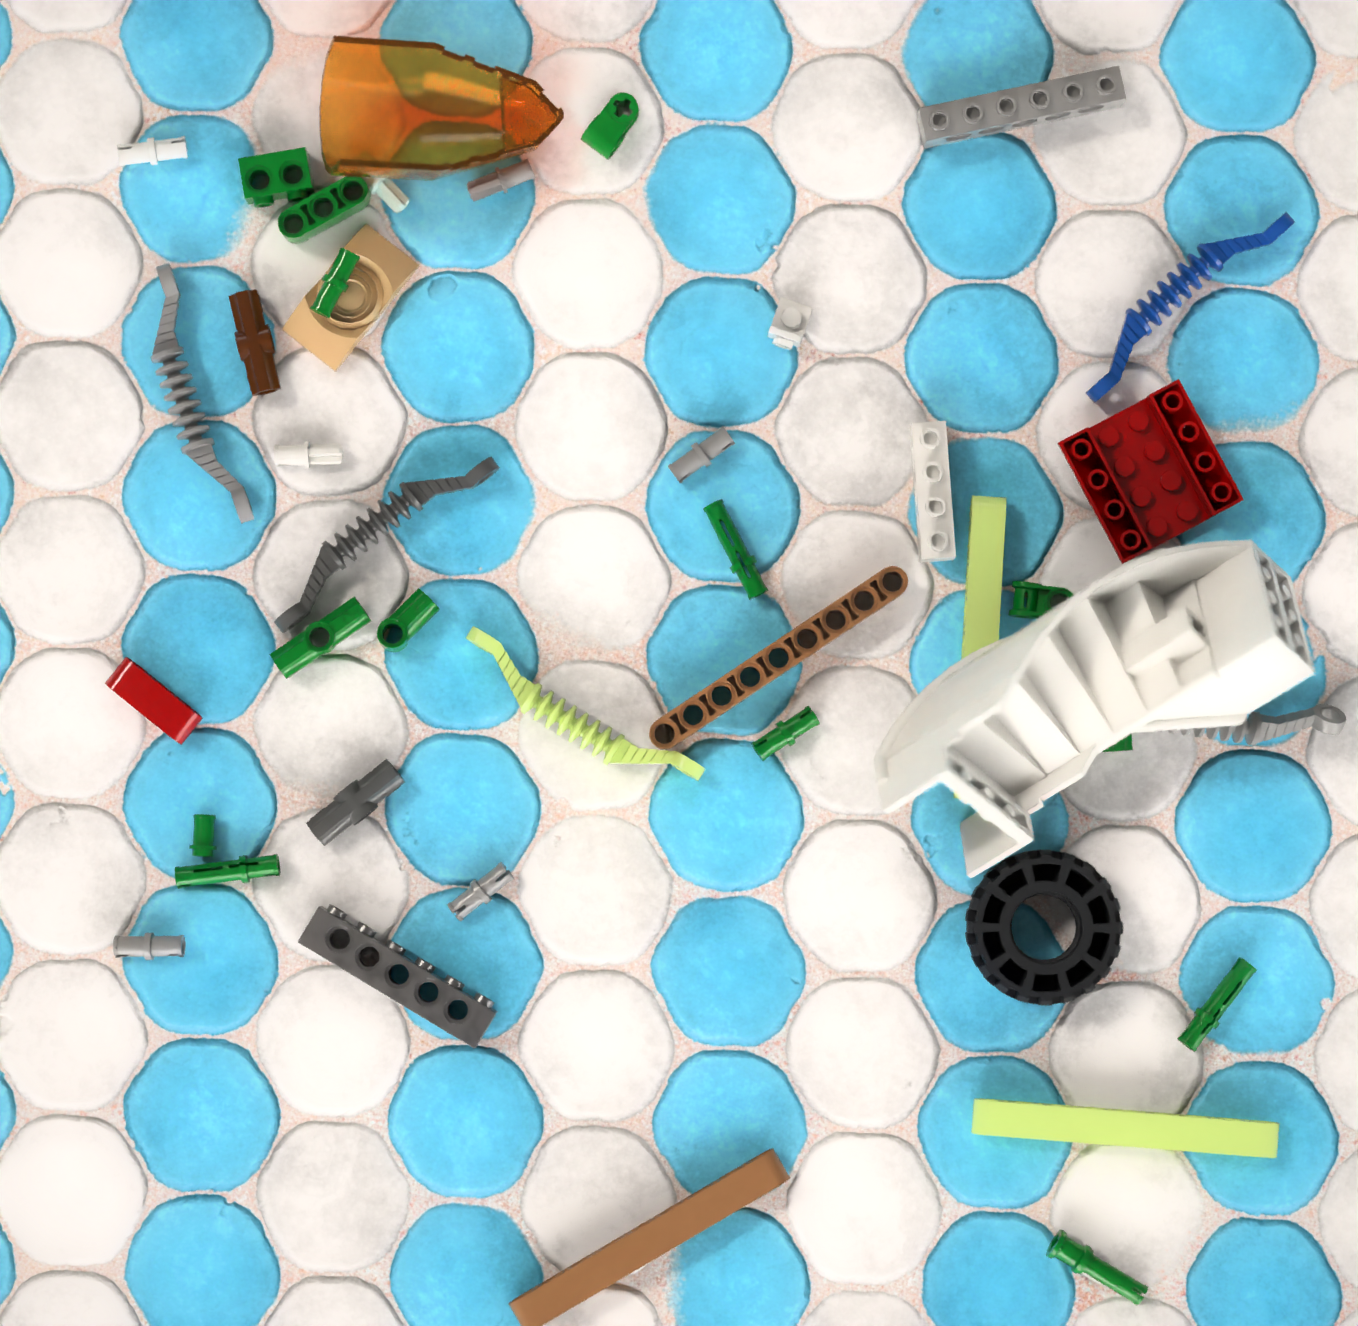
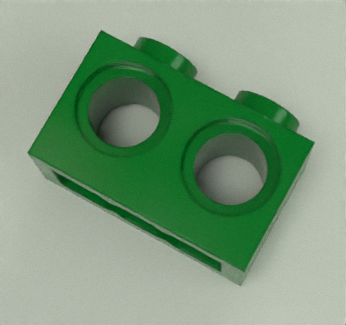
[238,147,315,208]

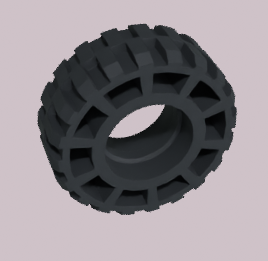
[965,850,1123,1005]

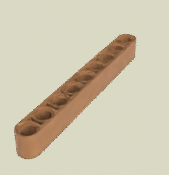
[649,566,908,750]
[508,1148,790,1326]

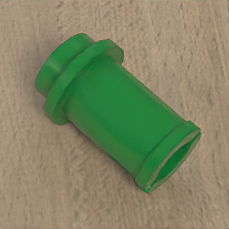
[189,814,217,857]

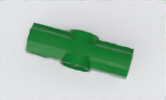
[270,596,371,679]

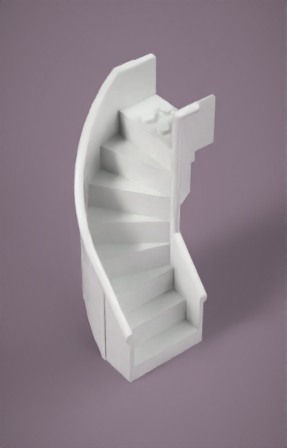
[873,539,1315,878]

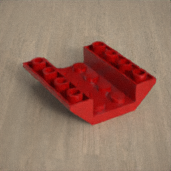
[1057,379,1244,564]

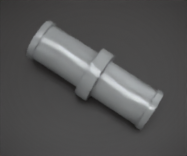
[668,426,735,483]
[447,862,514,921]
[113,933,186,960]

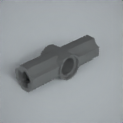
[306,759,405,846]

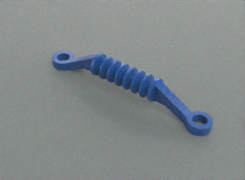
[1086,212,1295,403]

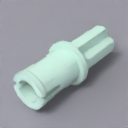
[351,153,410,213]

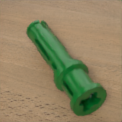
[1046,1229,1148,1305]

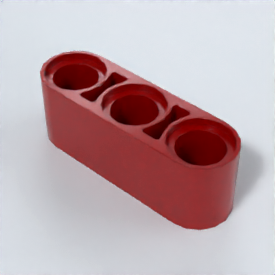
[105,657,203,745]

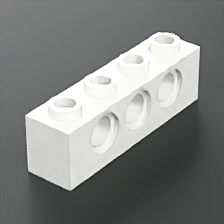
[909,420,956,563]

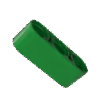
[278,175,371,244]

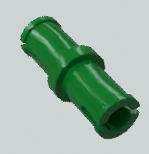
[310,248,360,318]
[751,706,820,761]

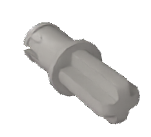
[467,159,535,201]

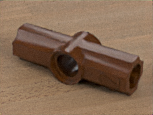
[228,289,281,396]

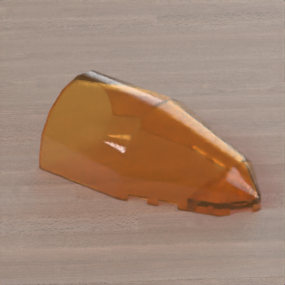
[319,36,564,181]

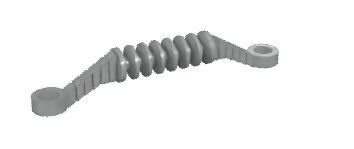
[150,263,255,524]
[1157,704,1346,746]

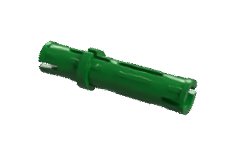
[703,499,768,600]
[175,854,281,889]
[1177,957,1257,1052]

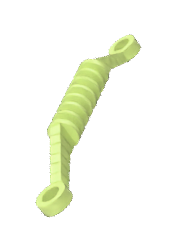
[466,626,705,781]

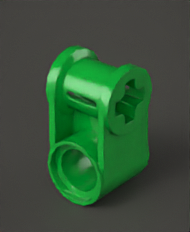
[580,93,639,160]
[1008,581,1074,619]

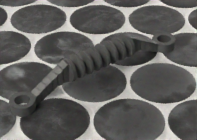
[274,457,500,633]

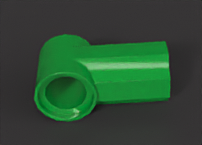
[377,588,440,653]

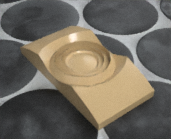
[282,224,420,372]

